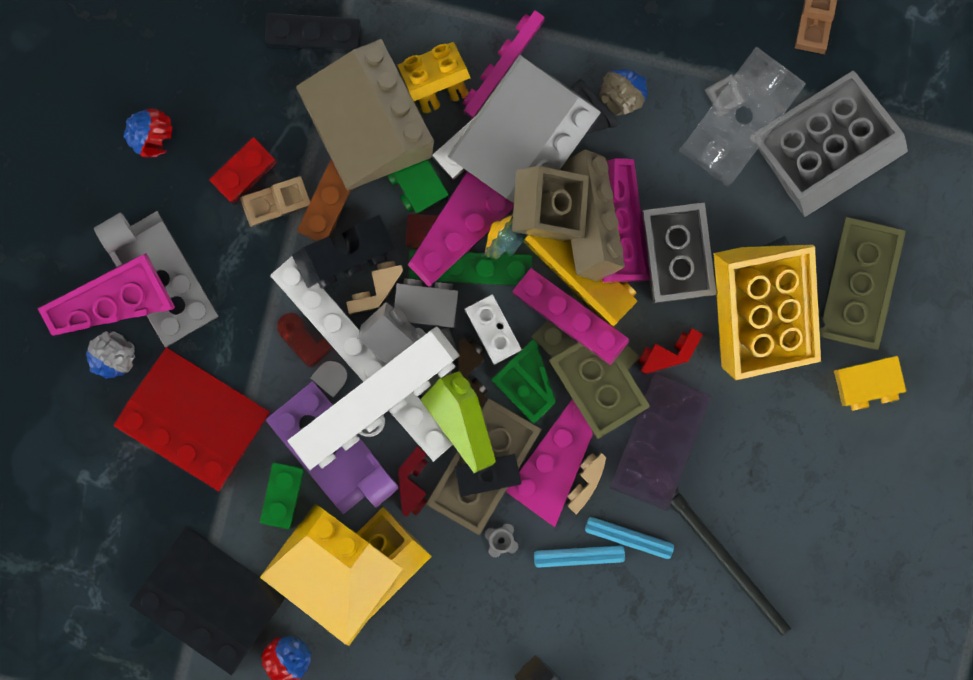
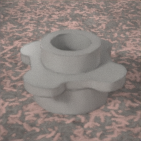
[485,524,518,558]

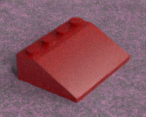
[113,347,270,491]

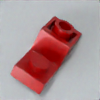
[638,328,703,374]

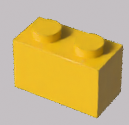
[834,356,907,411]

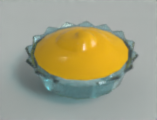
[482,215,526,260]

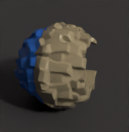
[599,69,648,116]

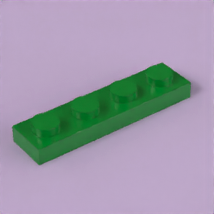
[408,250,532,286]

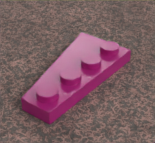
[603,158,650,283]
[408,171,514,287]
[38,253,175,336]
[506,399,593,527]

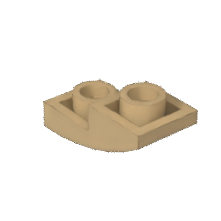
[567,452,606,515]

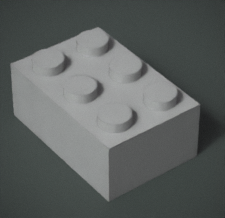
[641,202,717,304]

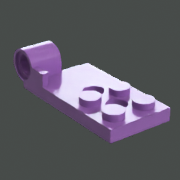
[265,381,400,514]

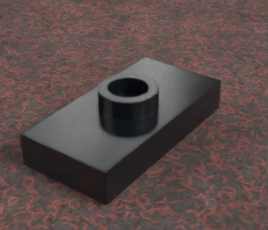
[454,454,521,497]

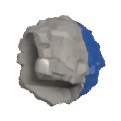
[86,331,135,379]

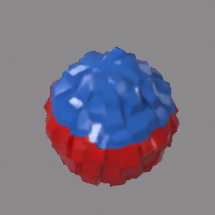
[123,108,173,157]
[261,636,312,680]

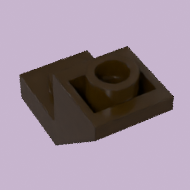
[458,338,488,406]

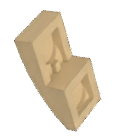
[240,176,310,227]

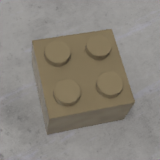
[512,166,589,241]

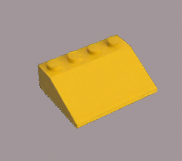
[714,245,821,380]

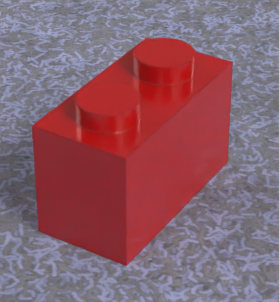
[209,137,278,205]

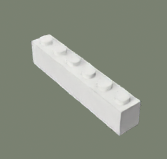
[287,326,460,470]

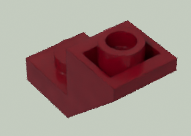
[398,446,428,517]

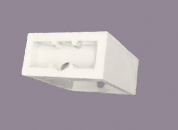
[465,294,522,365]

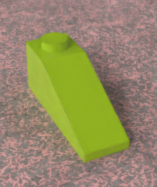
[420,371,496,473]

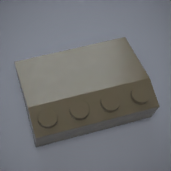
[296,39,434,191]

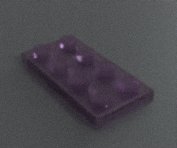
[609,373,712,511]

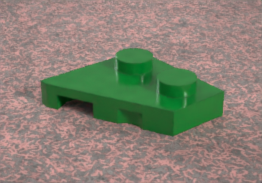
[491,339,556,424]

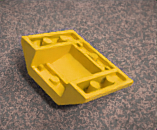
[260,503,405,646]

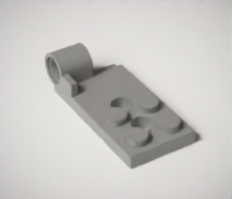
[94,211,219,347]

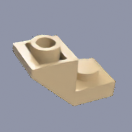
[346,261,404,315]

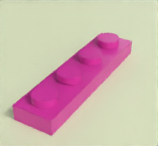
[462,10,545,119]
[512,268,629,366]

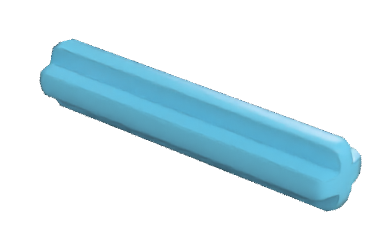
[585,517,674,559]
[534,545,625,568]

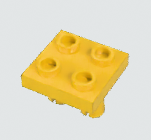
[397,42,470,113]

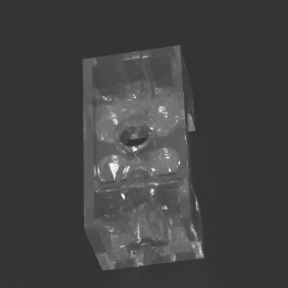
[679,46,806,187]

